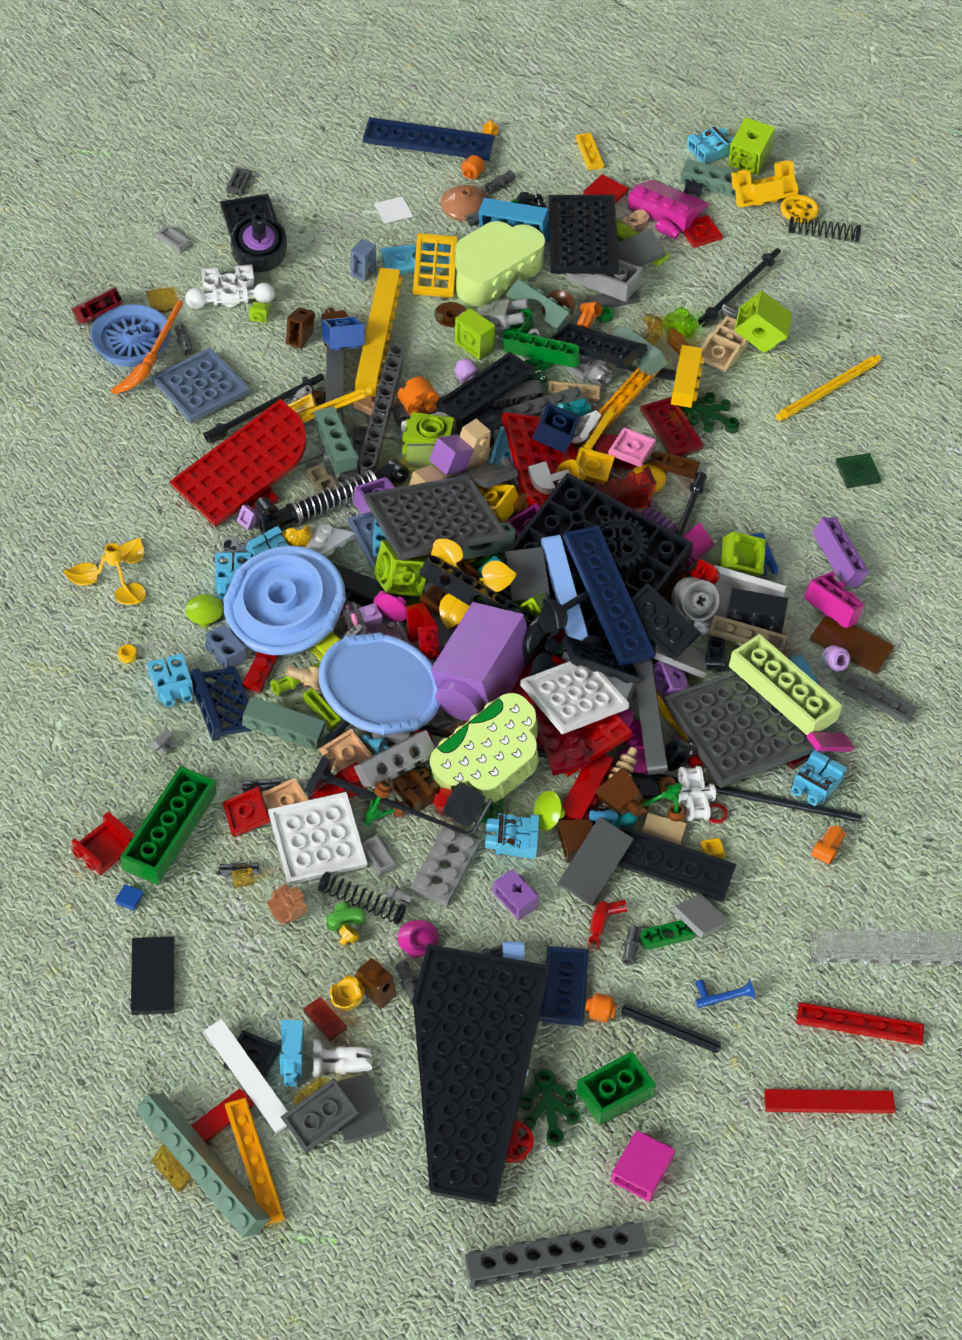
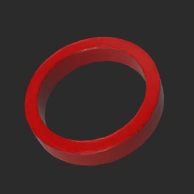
[708,803,728,824]

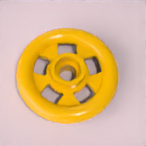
[780,195,819,223]

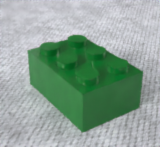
[576,1051,656,1126]

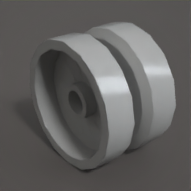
[671,577,720,621]

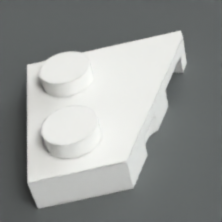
[571,410,601,444]

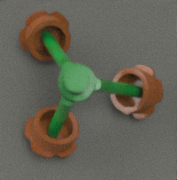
[639,776,686,822]
[362,779,406,827]

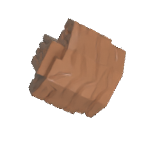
[267,883,307,925]

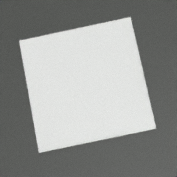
[373,196,414,224]

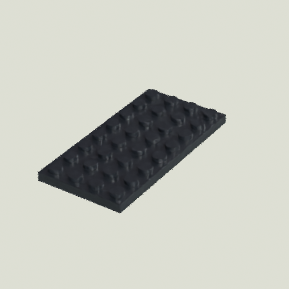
[549,195,619,275]

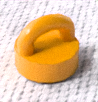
[482,119,499,136]

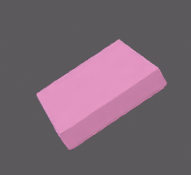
[608,427,656,467]

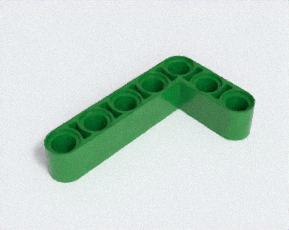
[502,309,581,368]

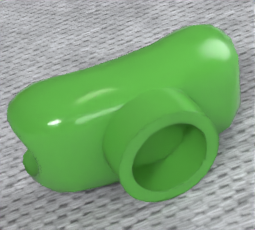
[327,902,366,931]

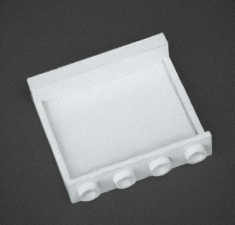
[694,565,786,646]

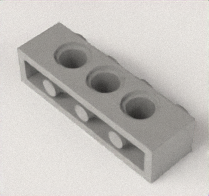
[353,730,435,789]

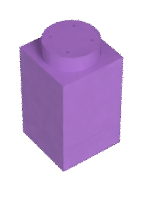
[431,602,528,721]

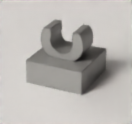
[148,728,175,755]

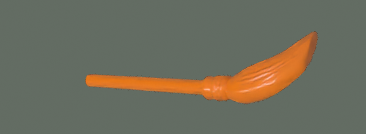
[111,300,183,394]

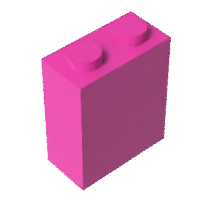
[610,1130,675,1202]

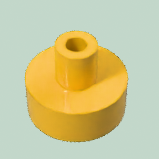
[339,924,360,946]

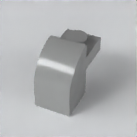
[528,461,569,494]

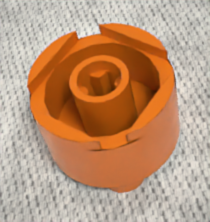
[398,376,439,416]

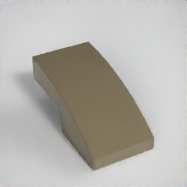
[305,463,339,493]

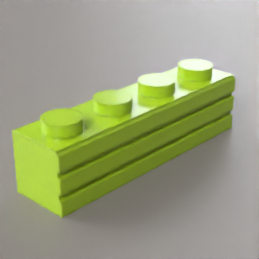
[303,687,341,732]

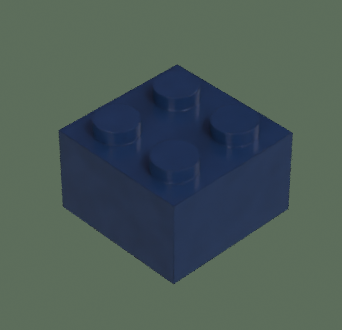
[532,402,580,453]

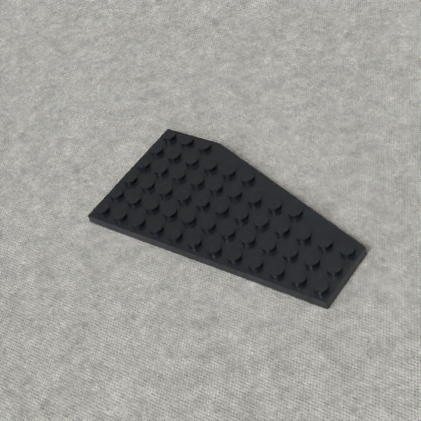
[413,944,551,1207]

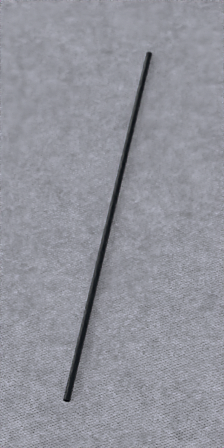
[414,726,862,822]

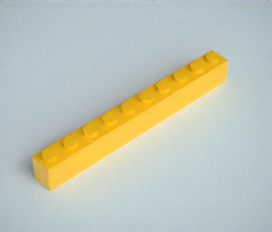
[355,268,403,397]

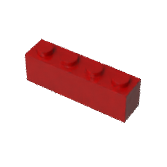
[559,755,614,820]

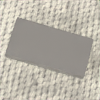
[156,225,192,253]
[361,835,397,877]

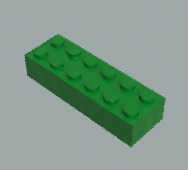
[120,766,217,885]

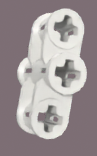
[678,766,716,821]

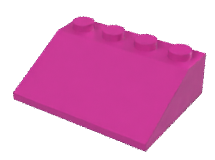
[628,179,709,232]

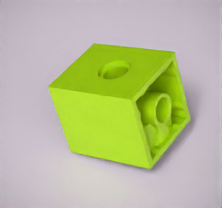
[728,117,775,175]
[734,290,792,353]
[402,412,454,466]
[373,540,426,596]

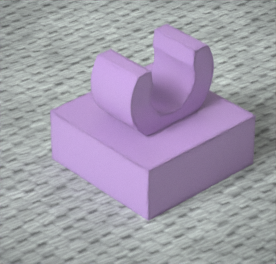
[237,505,257,530]

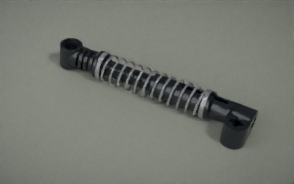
[254,459,409,535]

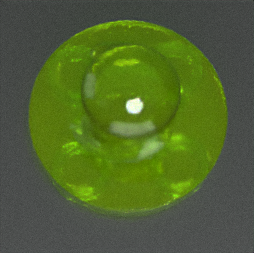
[663,307,697,338]

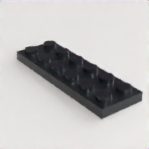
[550,323,648,367]
[436,352,535,424]
[617,825,736,903]

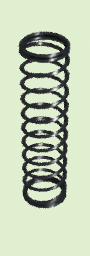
[788,216,861,243]
[318,871,406,925]

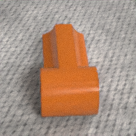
[576,301,602,329]
[811,825,846,865]

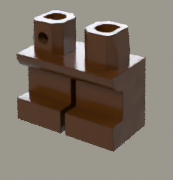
[393,767,440,811]

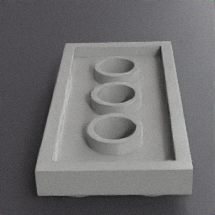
[410,827,481,906]

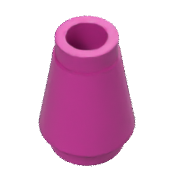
[655,217,681,239]

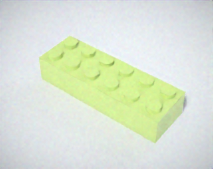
[729,634,842,735]

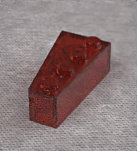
[592,466,657,509]

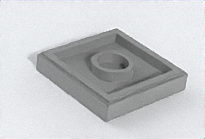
[673,894,729,938]

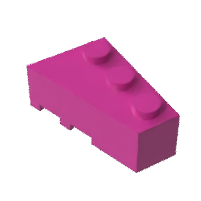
[804,571,865,628]

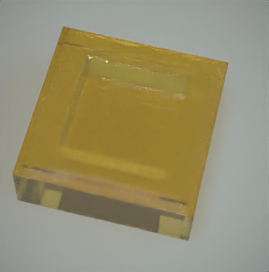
[232,868,254,889]

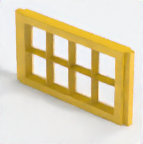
[413,233,457,298]

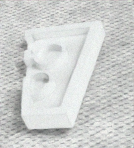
[306,524,355,557]

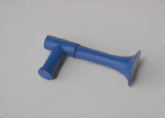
[695,979,755,1008]

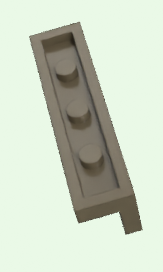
[709,615,788,654]

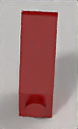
[308,762,368,800]

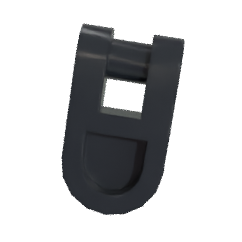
[516,192,546,208]

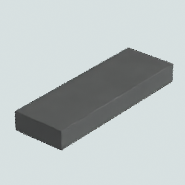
[586,291,640,308]

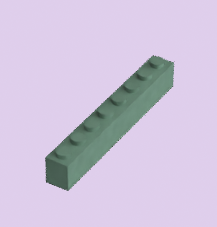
[135,1093,271,1237]

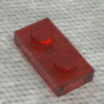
[303,997,347,1042]

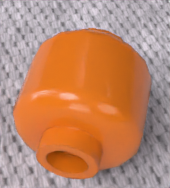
[461,155,485,180]
[585,993,617,1023]

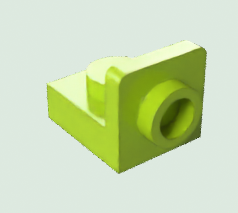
[249,301,270,323]

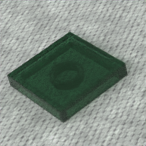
[835,453,881,488]

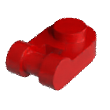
[689,559,720,585]

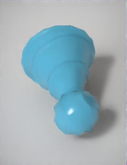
[360,734,389,754]

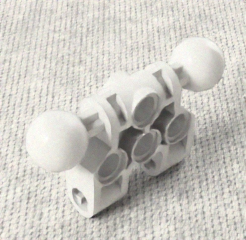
[185,264,275,309]

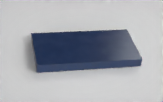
[541,946,589,1026]

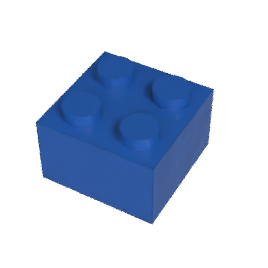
[321,316,365,350]

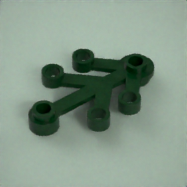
[679,392,740,433]
[520,1069,580,1147]

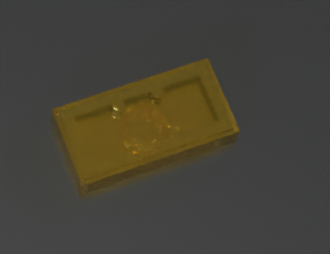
[151,1144,192,1192]

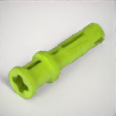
[270,661,321,696]

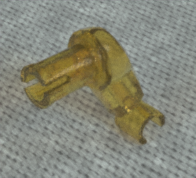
[643,314,664,346]

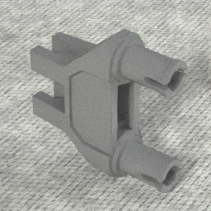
[478,298,529,330]

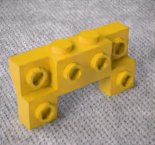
[731,160,798,208]

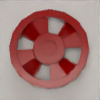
[506,1120,534,1163]

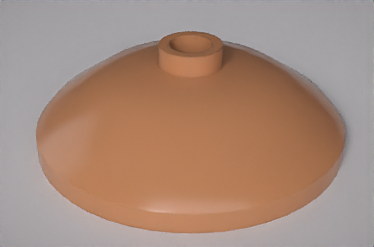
[441,185,489,221]

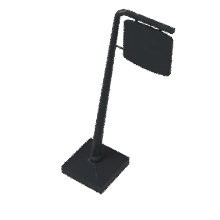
[304,752,493,835]

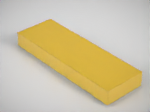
[576,133,604,170]
[578,409,614,452]

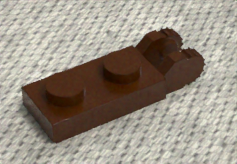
[647,451,700,479]

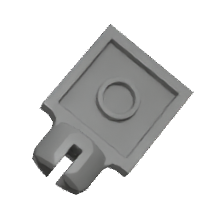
[563,355,612,386]

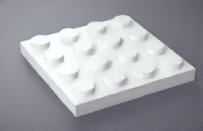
[520,662,629,734]
[268,792,367,885]

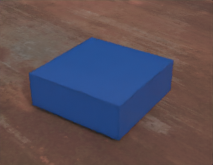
[115,884,143,911]

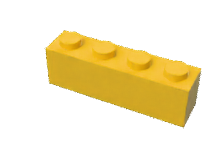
[671,345,704,408]

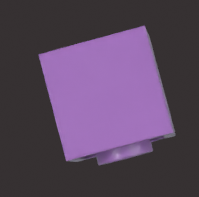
[429,434,474,475]

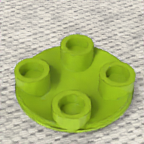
[185,594,224,628]
[533,791,565,831]

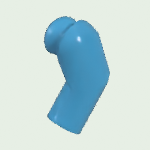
[589,809,618,823]

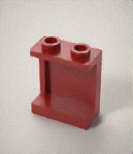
[405,603,440,660]
[71,811,135,875]

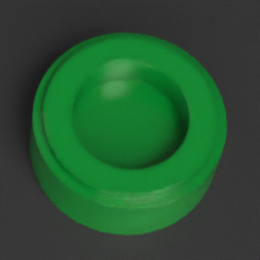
[597,306,614,323]

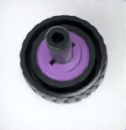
[231,212,287,272]

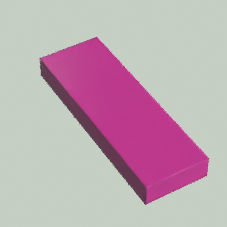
[807,732,855,752]

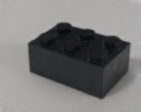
[727,588,788,634]

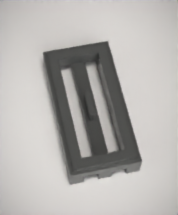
[226,167,252,196]

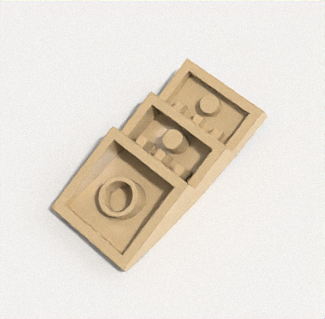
[701,316,750,372]

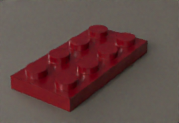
[640,396,704,456]
[535,710,591,776]

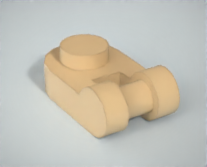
[621,209,649,232]

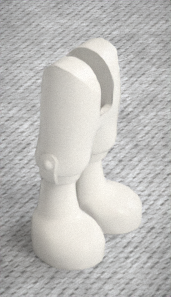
[312,1039,373,1077]

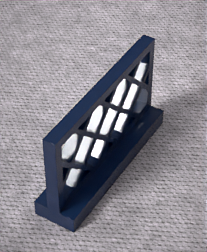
[191,667,252,741]

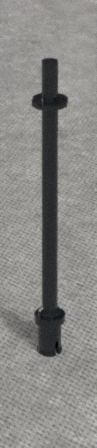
[698,248,781,327]
[203,373,324,443]
[676,472,707,536]

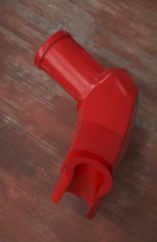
[588,899,627,950]

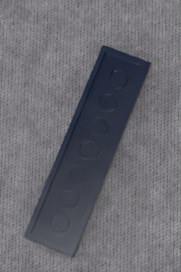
[363,117,495,161]
[563,526,656,666]

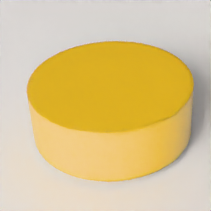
[118,644,138,663]

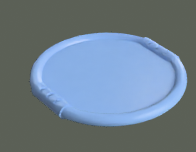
[223,546,346,655]
[319,632,440,735]

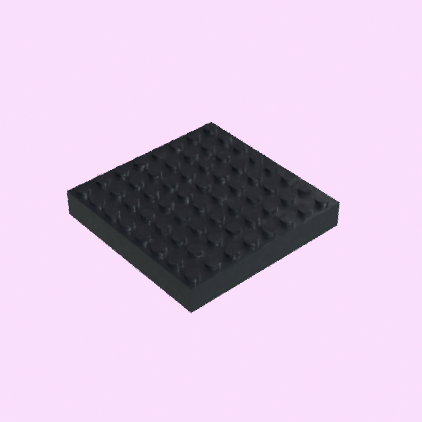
[497,473,693,651]

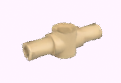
[285,665,321,691]

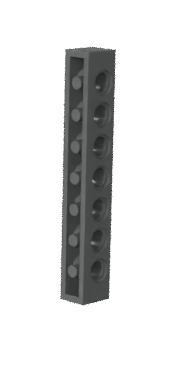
[464,1222,648,1289]

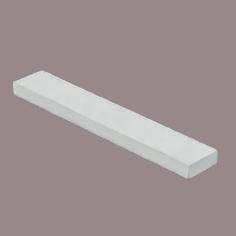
[204,1019,288,1134]

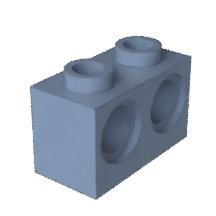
[351,239,376,281]
[205,624,246,668]

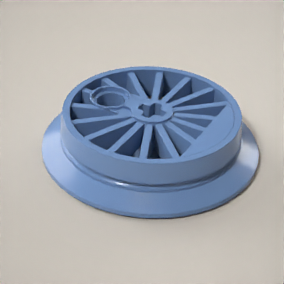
[90,304,171,367]

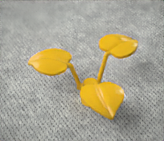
[64,537,146,605]
[431,539,517,629]

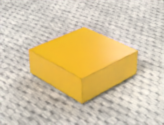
[700,838,726,859]

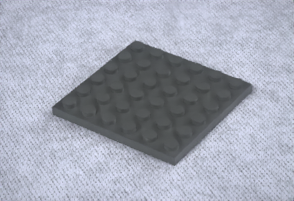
[364,474,507,560]
[663,671,816,788]

